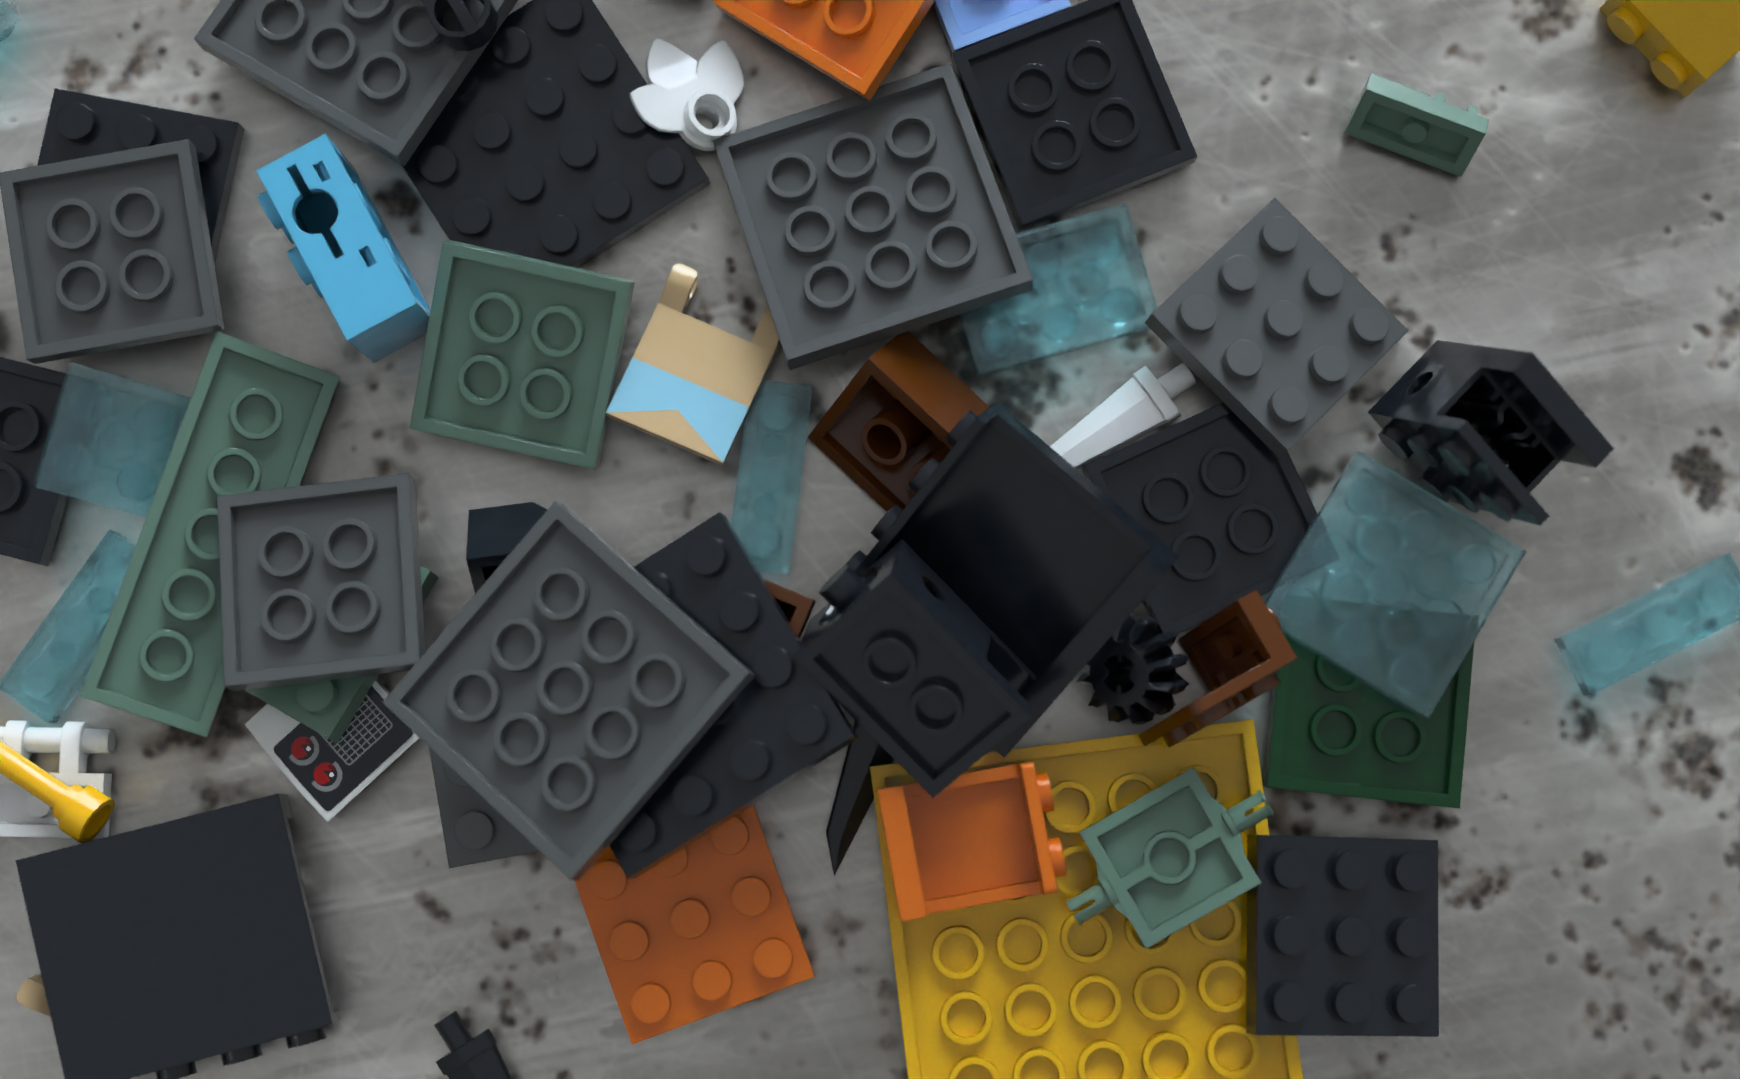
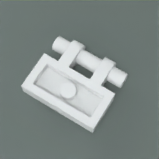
[0,720,116,839]

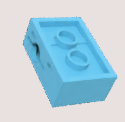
[256,134,431,363]

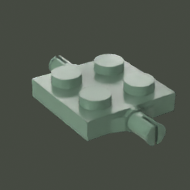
[1066,767,1275,948]

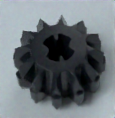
[1077,615,1190,725]

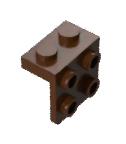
[1138,589,1297,748]

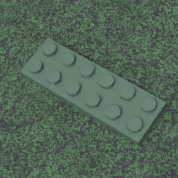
[80,331,340,737]

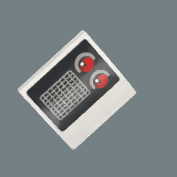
[245,676,419,822]

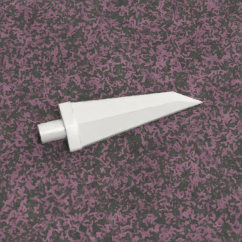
[1050,363,1196,469]

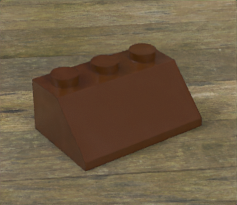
[808,331,990,512]

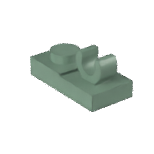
[1344,73,1489,177]

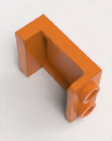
[877,761,1066,922]

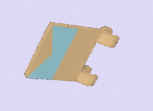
[606,263,781,466]

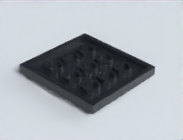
[402,0,710,268]
[609,512,858,879]

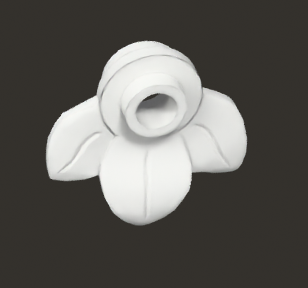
[629,38,744,151]

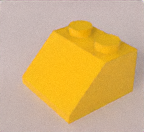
[1599,0,1740,97]

